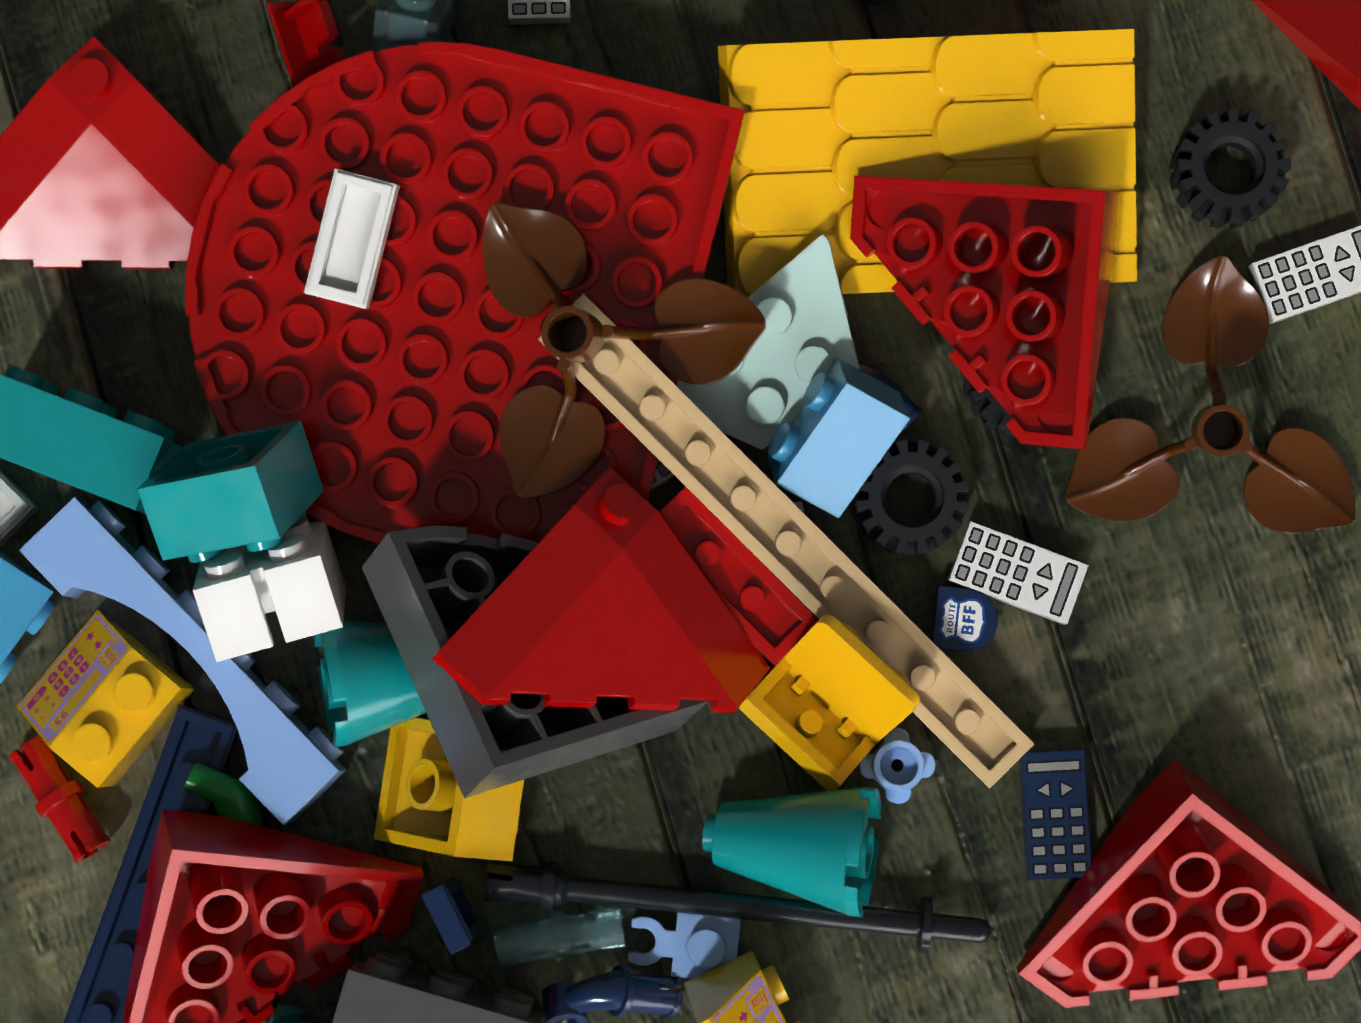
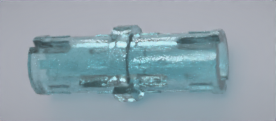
[494,906,626,968]

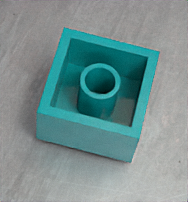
[137,420,324,563]

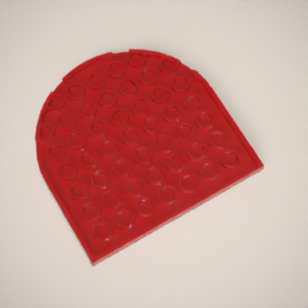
[185,42,745,544]

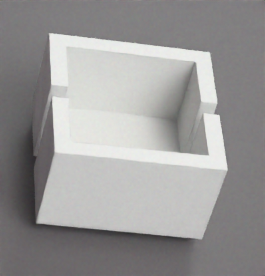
[193,517,346,662]

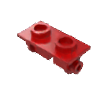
[266,0,347,87]

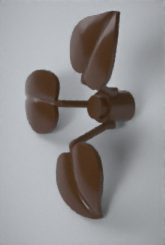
[483,203,766,498]
[1065,256,1356,534]

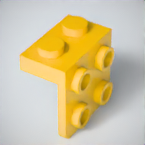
[738,614,920,791]

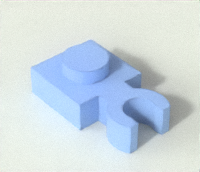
[628,913,741,979]

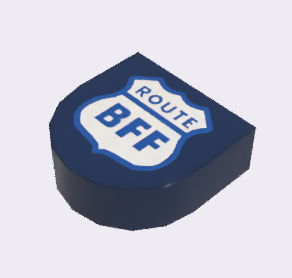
[931,586,998,652]

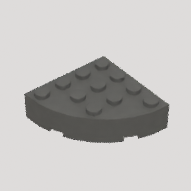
[362,525,709,799]

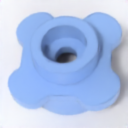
[859,728,935,804]

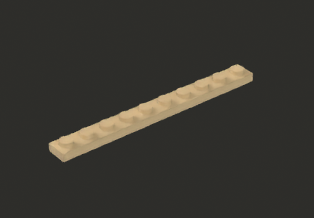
[538,293,1034,789]

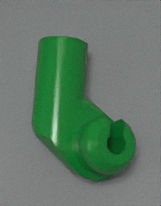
[184,761,264,826]

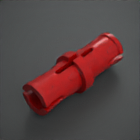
[8,736,111,863]

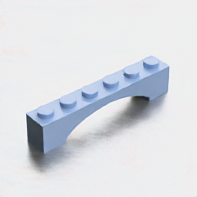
[19,497,347,825]

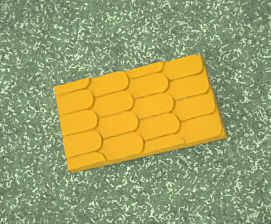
[718,29,1137,297]

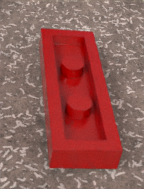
[658,485,819,666]

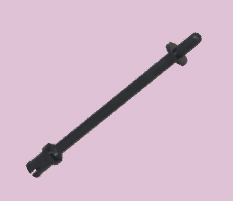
[484,860,991,954]

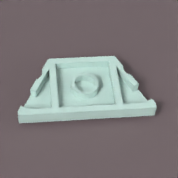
[677,234,860,450]

